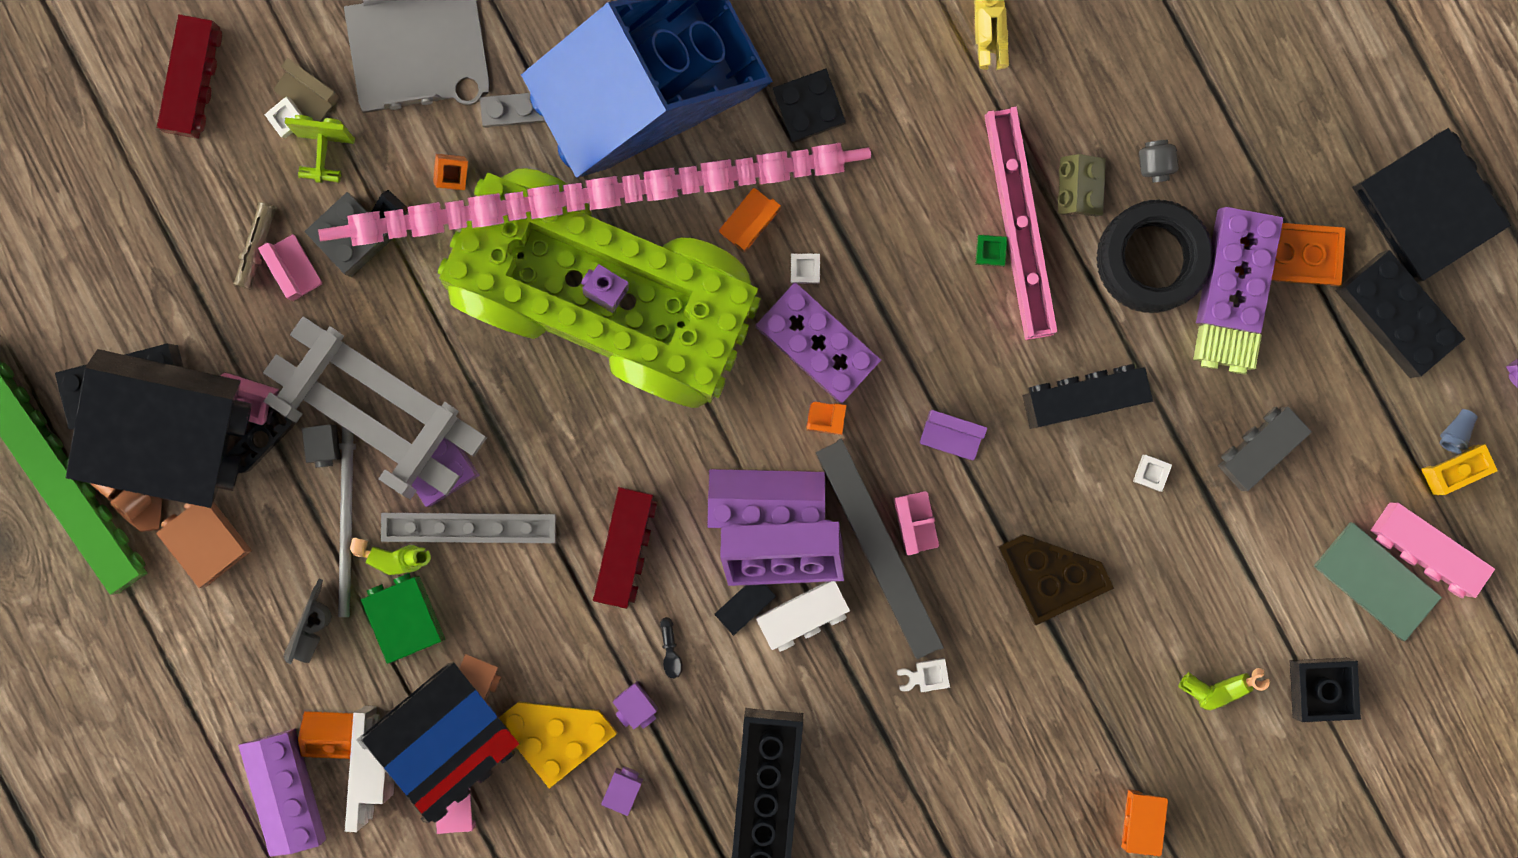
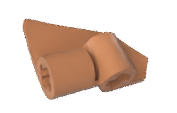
[90,483,163,532]

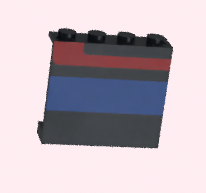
[356,662,519,823]

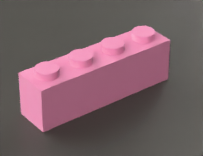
[1370,503,1495,599]

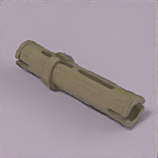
[233,202,277,290]

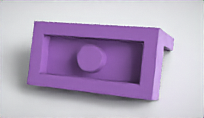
[920,410,987,460]

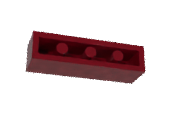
[156,14,222,139]
[593,487,658,609]

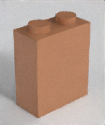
[156,502,252,588]

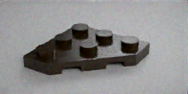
[997,534,1114,626]

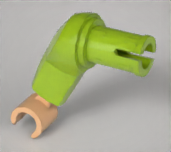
[350,538,431,575]
[1178,668,1270,710]

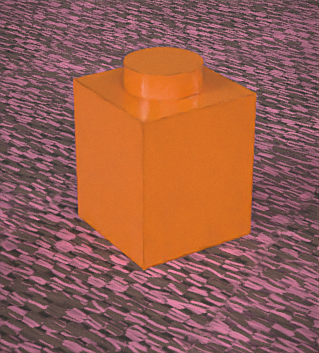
[433,154,468,190]

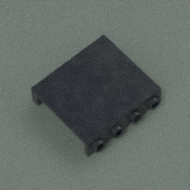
[1352,128,1511,283]

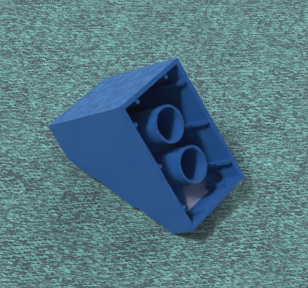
[521,0,773,178]

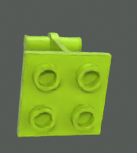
[284,115,355,183]

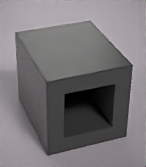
[302,424,341,468]

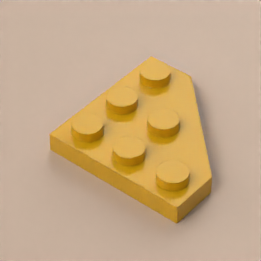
[499,701,618,789]

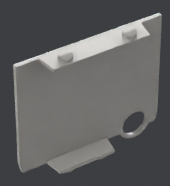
[344,0,490,112]

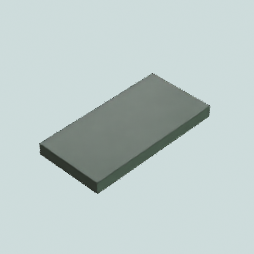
[1313,522,1442,641]

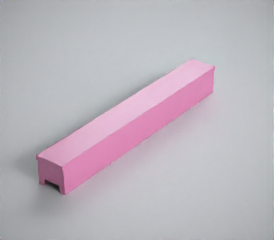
[984,106,1057,340]

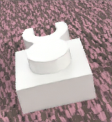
[896,658,950,692]

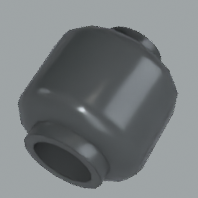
[1139,140,1179,183]

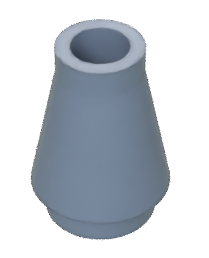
[1440,409,1478,454]

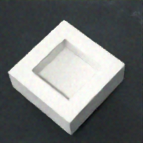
[264,97,303,139]
[791,254,820,284]
[1133,455,1172,492]

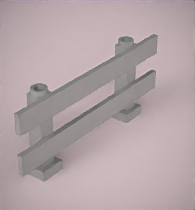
[263,316,487,500]

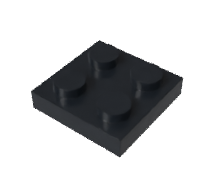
[772,68,846,143]

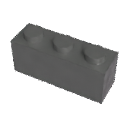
[1218,406,1312,491]

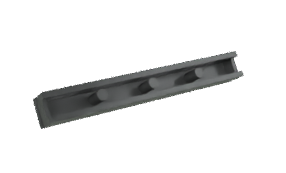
[815,438,944,659]

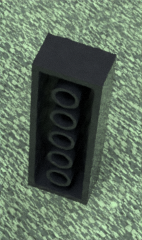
[732,708,804,858]

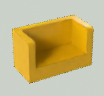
[1422,444,1498,495]

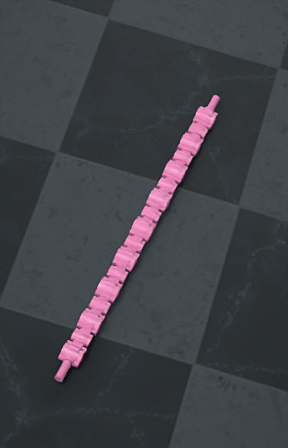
[318,143,871,246]

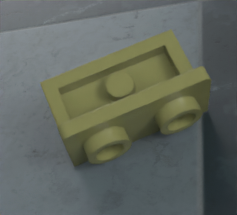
[1058,154,1106,217]

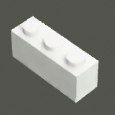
[756,581,850,652]

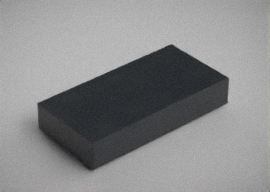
[714,584,776,636]

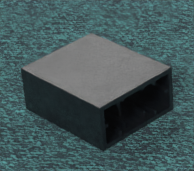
[66,349,252,508]

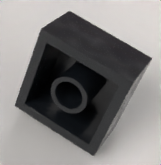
[1289,657,1361,722]

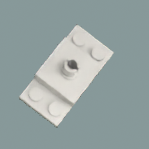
[345,706,394,833]

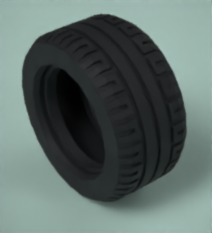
[1096,199,1214,313]

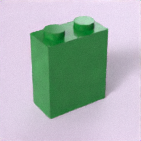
[360,573,445,664]

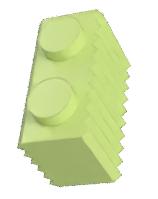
[1193,324,1262,374]

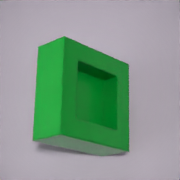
[975,235,1007,267]

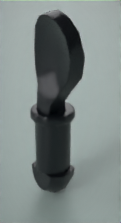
[660,617,683,679]

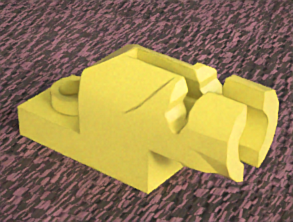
[974,0,1009,70]

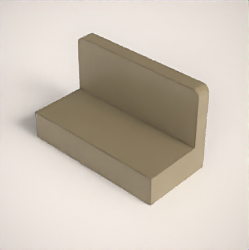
[274,57,340,122]

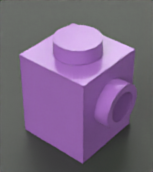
[581,264,629,313]
[612,681,658,729]

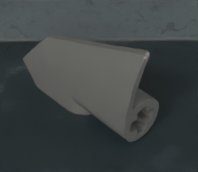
[283,578,332,664]

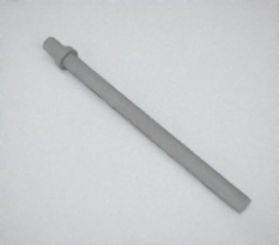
[338,426,356,617]

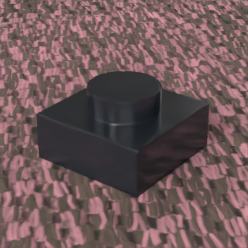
[371,190,408,219]

